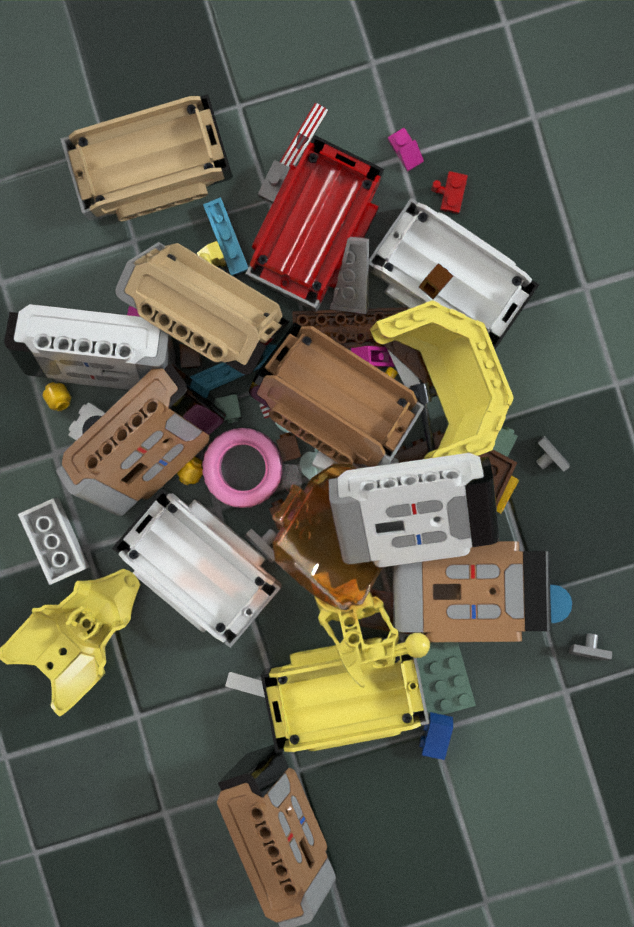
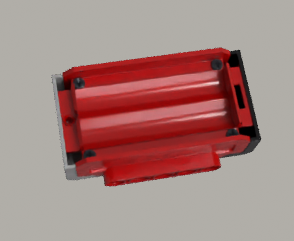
[246,135,385,312]

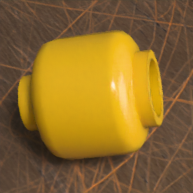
[42,382,71,411]
[177,456,203,485]

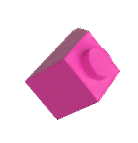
[351,346,395,368]

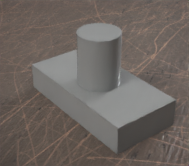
[258,160,290,203]
[536,436,570,472]
[244,529,279,563]
[568,633,612,661]

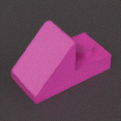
[388,128,424,172]

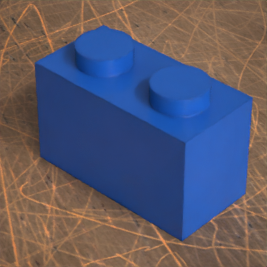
[419,712,453,760]

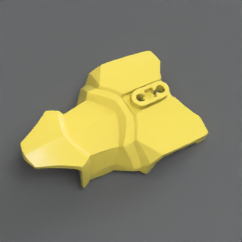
[0,569,140,716]

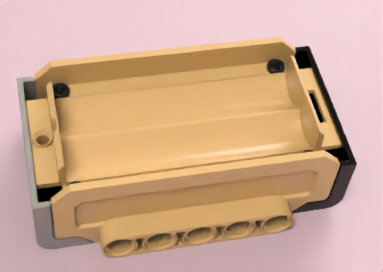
[60,94,233,221]
[115,242,290,374]

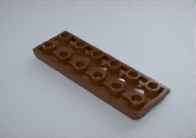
[293,307,407,348]

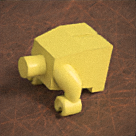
[197,241,227,267]

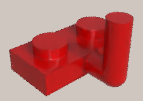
[431,171,468,214]

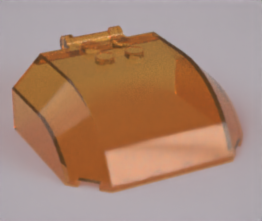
[272,463,383,610]

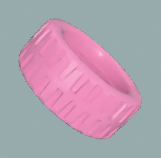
[202,428,283,508]

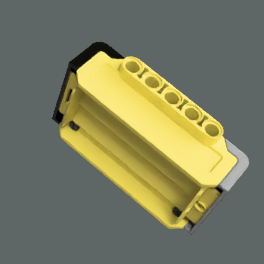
[261,637,429,753]

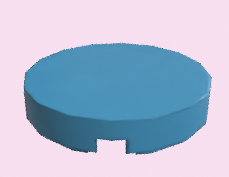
[534,584,572,623]

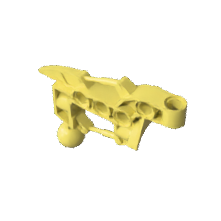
[309,572,430,688]

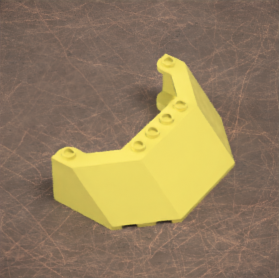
[370,300,514,459]

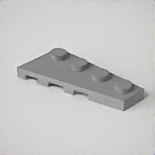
[330,237,369,314]

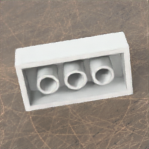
[18,498,89,585]

